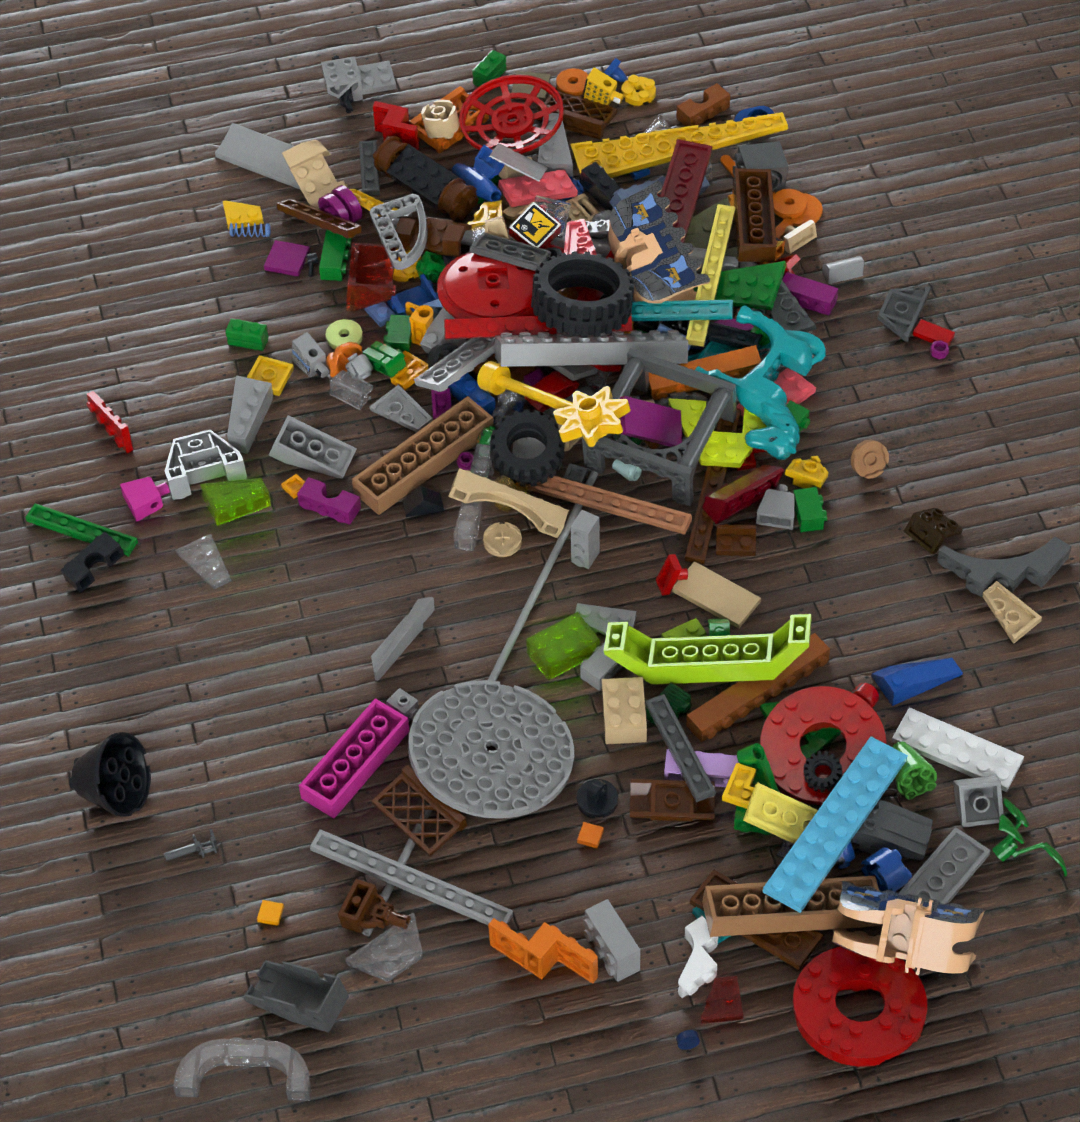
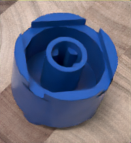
[861,847,912,892]

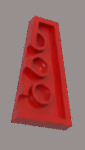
[86,391,133,453]

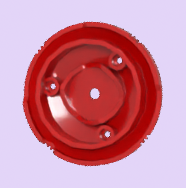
[437,252,535,319]

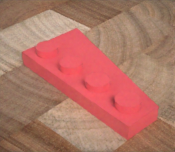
[564,219,597,255]

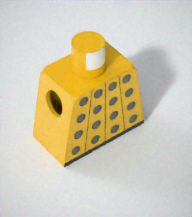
[582,67,624,106]

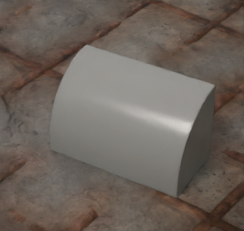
[822,256,864,284]

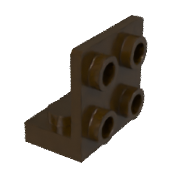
[903,508,963,555]

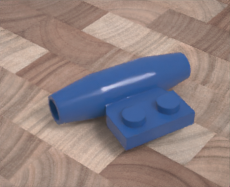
[452,145,505,202]

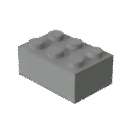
[583,899,640,982]

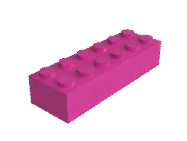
[299,698,410,819]

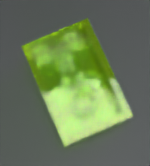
[526,612,600,681]

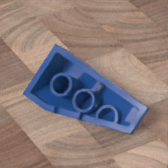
[871,658,963,706]

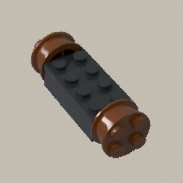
[373,136,478,221]

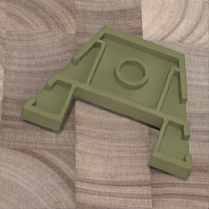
[685,198,738,259]

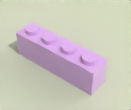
[664,749,740,787]

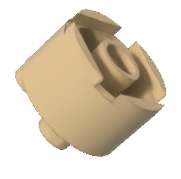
[421,100,460,139]

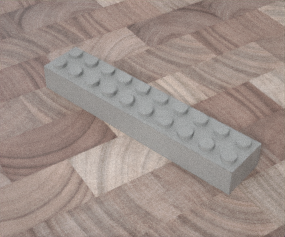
[495,330,688,367]

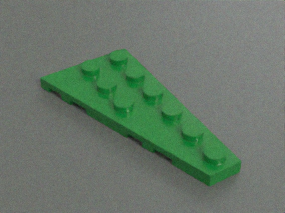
[693,261,787,311]

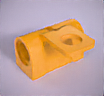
[405,302,434,346]

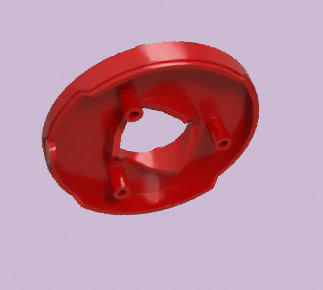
[760,686,886,805]
[793,947,927,1067]

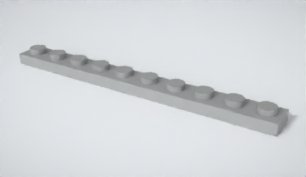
[310,829,513,925]

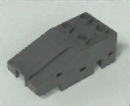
[851,800,933,861]
[244,960,349,1033]

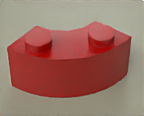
[525,371,580,412]

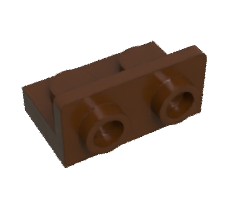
[716,524,756,556]

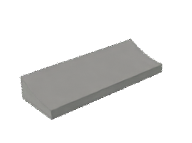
[215,123,301,190]

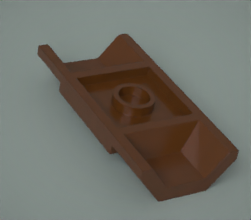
[395,216,472,257]
[630,779,715,821]

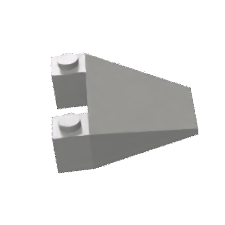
[165,430,248,500]

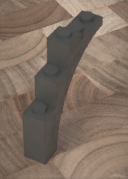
[937,537,1071,597]

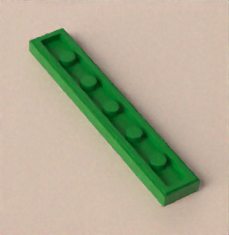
[25,503,138,557]

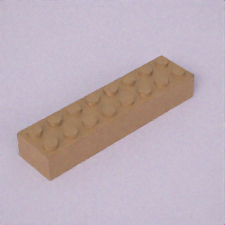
[352,396,494,515]
[702,876,881,937]

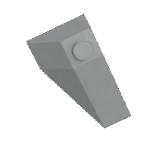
[420,307,466,359]

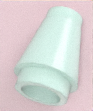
[612,459,642,481]

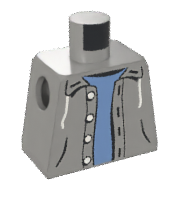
[292,332,329,378]

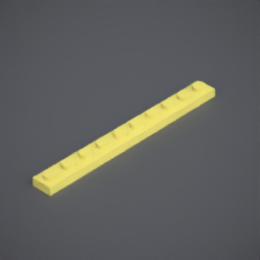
[686,204,736,347]

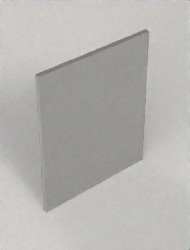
[489,143,547,182]

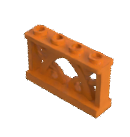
[409,86,489,154]

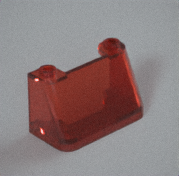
[346,242,398,312]

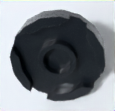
[576,778,618,819]

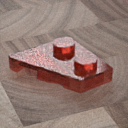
[700,976,743,1024]

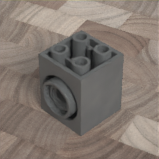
[733,141,789,193]

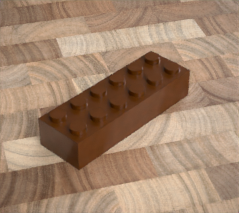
[733,168,777,262]

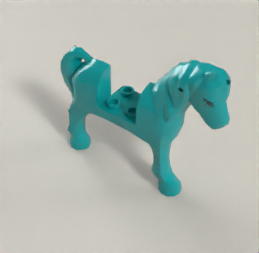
[695,305,826,460]

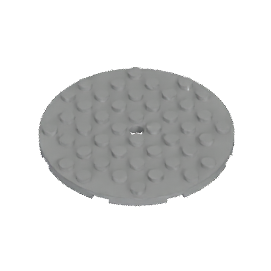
[408,680,574,819]

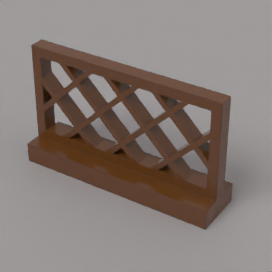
[537,91,617,139]
[372,765,467,857]

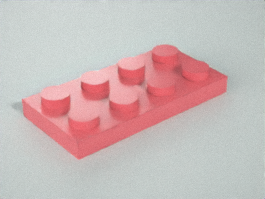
[498,169,578,207]
[736,368,816,417]

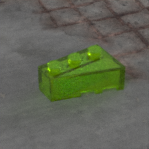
[200,478,271,526]

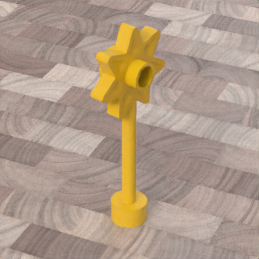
[477,361,631,447]

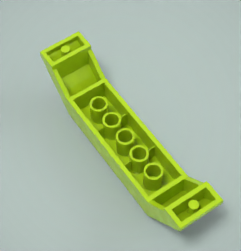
[603,614,812,684]

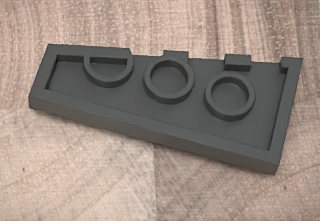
[771,281,817,333]

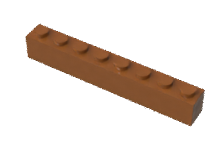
[686,633,830,743]

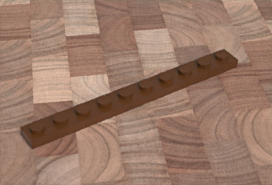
[685,410,741,564]

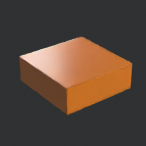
[577,822,604,848]

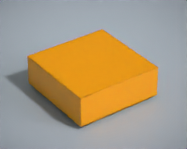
[281,474,305,499]
[257,900,284,926]

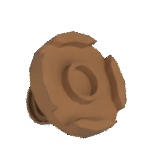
[851,439,889,479]

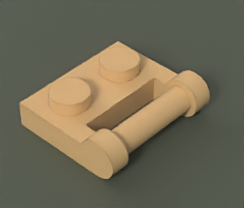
[559,193,599,222]

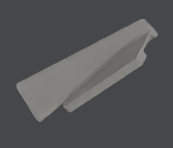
[371,597,435,682]

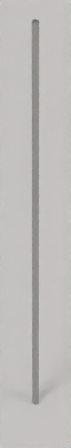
[362,471,598,936]

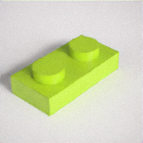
[661,618,706,638]

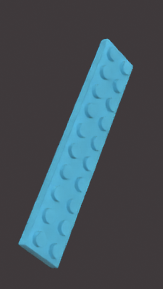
[763,737,908,913]

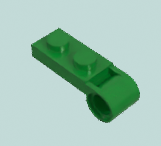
[737,743,779,792]

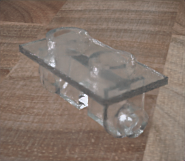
[492,389,519,424]

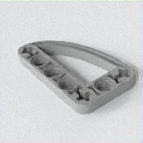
[370,194,428,270]

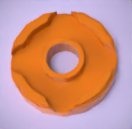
[556,68,588,96]
[773,189,807,219]

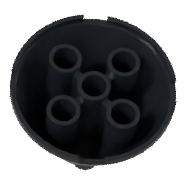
[69,732,151,817]

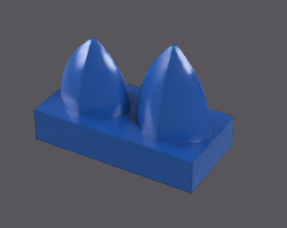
[604,58,628,91]

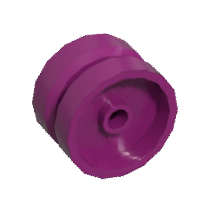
[318,185,362,223]

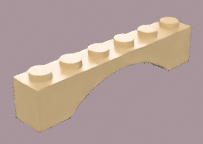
[448,468,569,538]

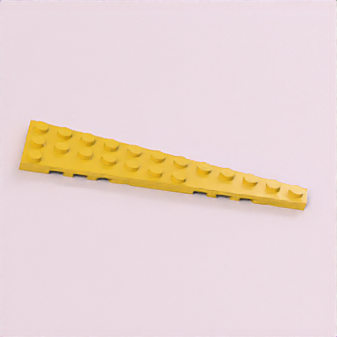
[570,112,788,178]

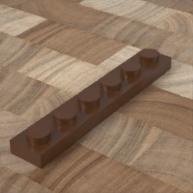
[277,198,362,238]

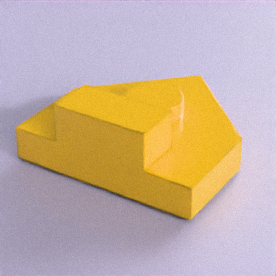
[785,456,829,488]

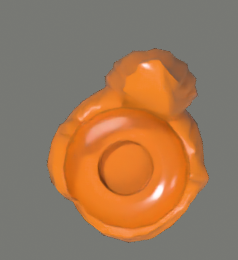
[326,342,362,378]

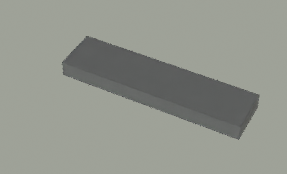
[359,140,380,196]

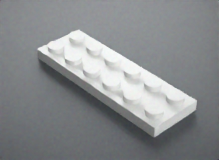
[892,707,1024,792]

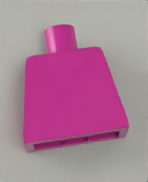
[120,477,170,522]

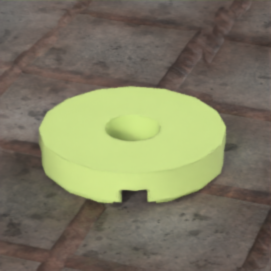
[326,319,363,349]

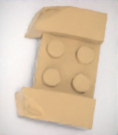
[282,140,348,209]

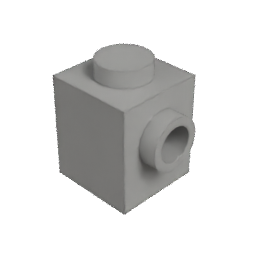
[386,688,419,722]

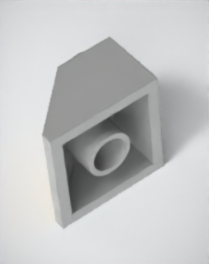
[953,775,1003,827]

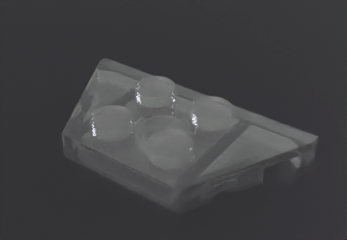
[345,913,423,982]

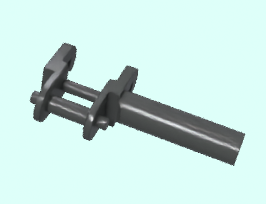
[164,829,218,861]

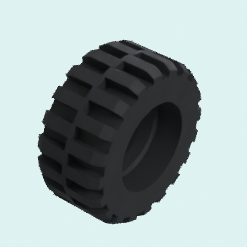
[490,410,564,487]

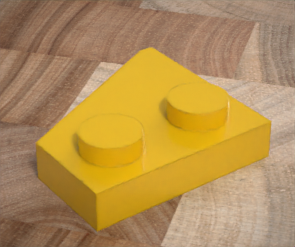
[467,201,503,231]

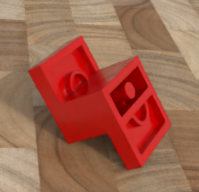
[373,101,419,151]

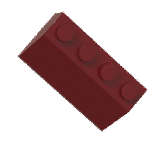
[702,464,784,525]

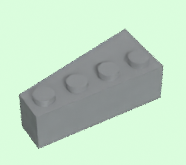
[537,113,573,179]
[227,375,274,454]

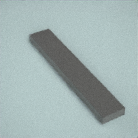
[645,694,716,802]

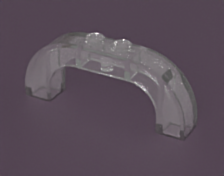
[173,1037,311,1101]

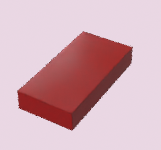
[913,319,955,346]

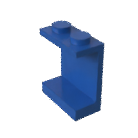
[384,274,439,315]

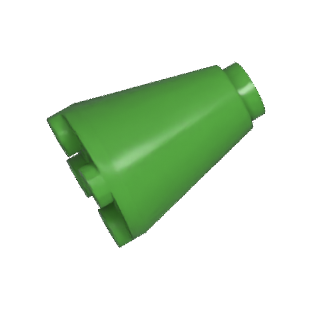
[893,741,937,799]

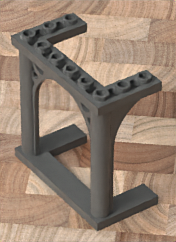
[582,348,736,506]

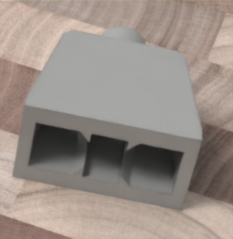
[756,484,794,530]

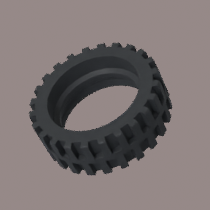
[531,251,634,337]

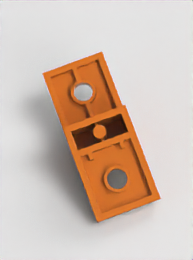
[488,918,598,984]

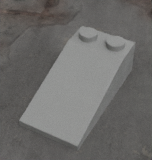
[269,415,357,479]

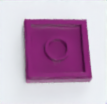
[264,240,310,277]

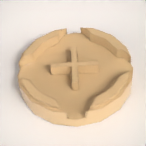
[483,522,522,557]

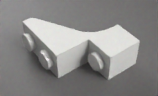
[678,916,718,998]

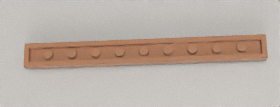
[507,476,692,535]

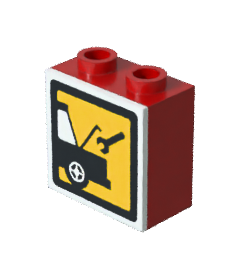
[509,202,561,249]

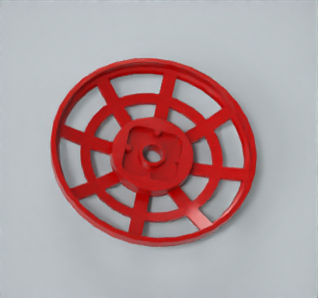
[459,75,564,154]

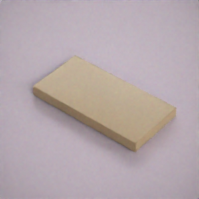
[672,561,761,629]

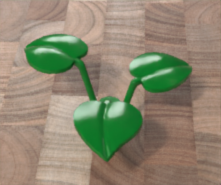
[992,798,1067,877]

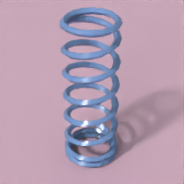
[229,223,270,237]

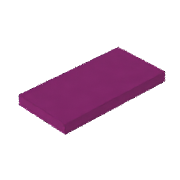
[620,395,682,447]

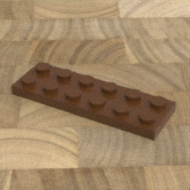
[690,869,823,970]

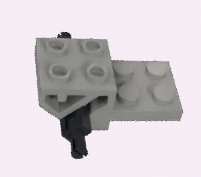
[321,55,396,113]

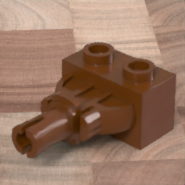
[338,879,411,934]

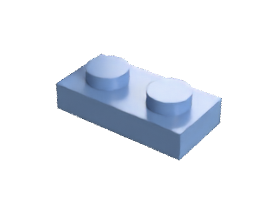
[359,292,395,327]

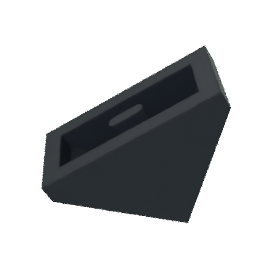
[403,485,444,518]

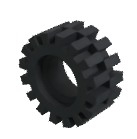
[804,751,842,793]

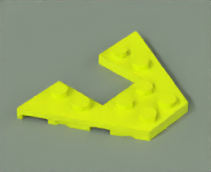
[668,398,767,468]

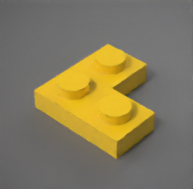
[722,763,756,809]

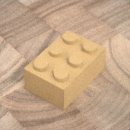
[602,677,647,744]

